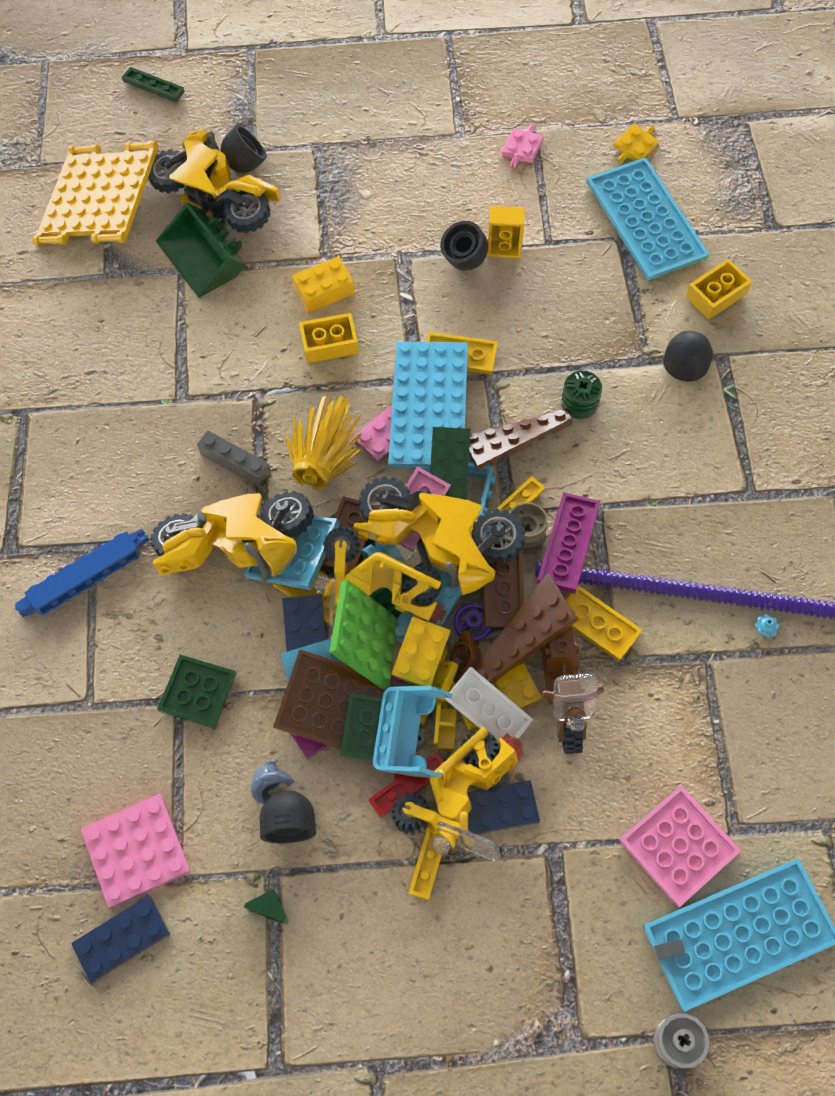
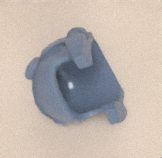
[251,761,295,804]

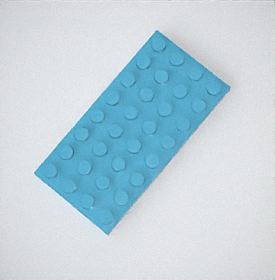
[586,157,710,281]
[388,341,468,468]
[642,858,835,1013]

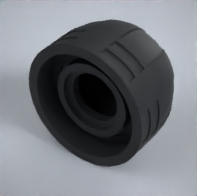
[221,124,267,173]
[440,221,489,271]
[663,330,713,382]
[259,790,316,844]

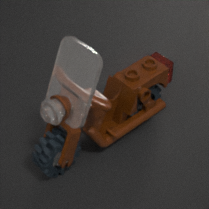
[540,625,604,754]

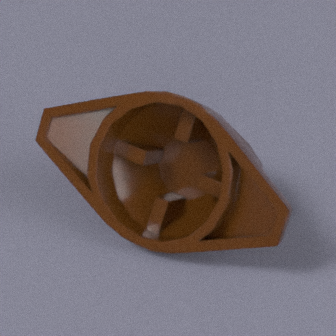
[450,630,481,683]

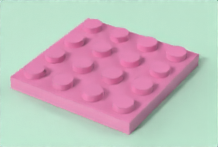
[619,786,741,908]
[81,794,191,909]

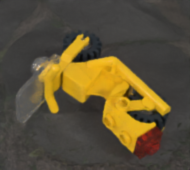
[315,527,447,639]
[391,727,524,861]

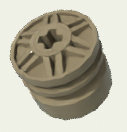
[506,502,548,553]

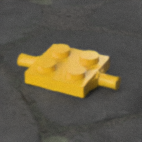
[613,123,659,164]

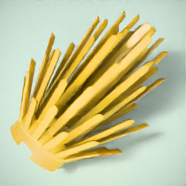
[285,395,362,490]

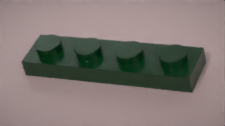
[122,67,185,103]

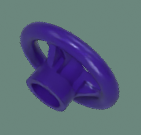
[454,603,492,641]

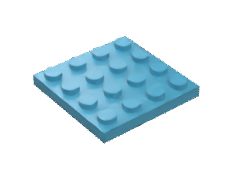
[244,516,340,590]

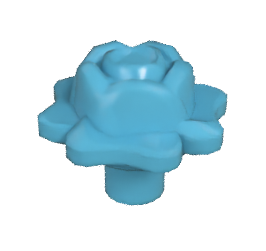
[755,614,779,638]

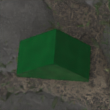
[244,889,288,925]

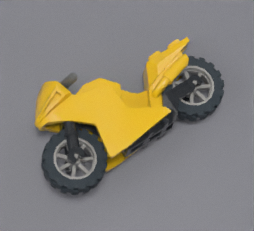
[148,129,281,233]
[353,477,525,595]
[151,491,314,582]

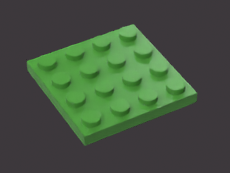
[330,580,398,690]

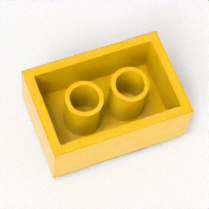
[487,206,525,258]
[292,256,355,313]
[686,259,752,320]
[299,313,359,364]
[391,617,451,686]

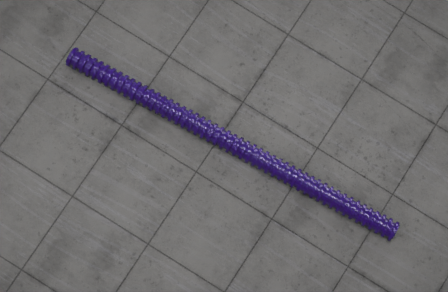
[535,560,835,619]

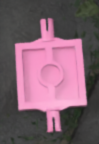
[502,124,544,169]

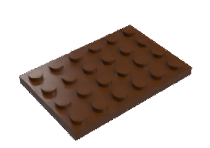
[273,650,410,750]

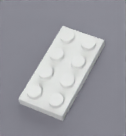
[444,667,533,745]

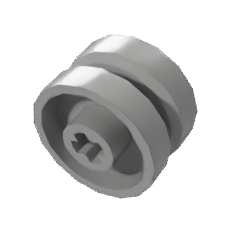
[653,1014,709,1068]

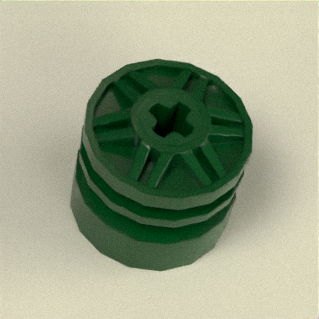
[561,370,602,419]

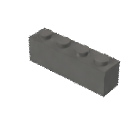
[197,430,271,488]

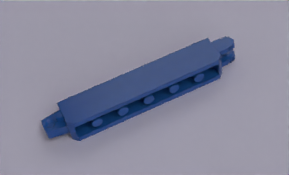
[15,529,149,617]

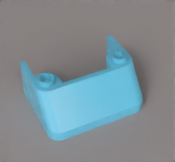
[373,686,453,778]

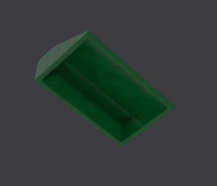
[156,203,246,298]

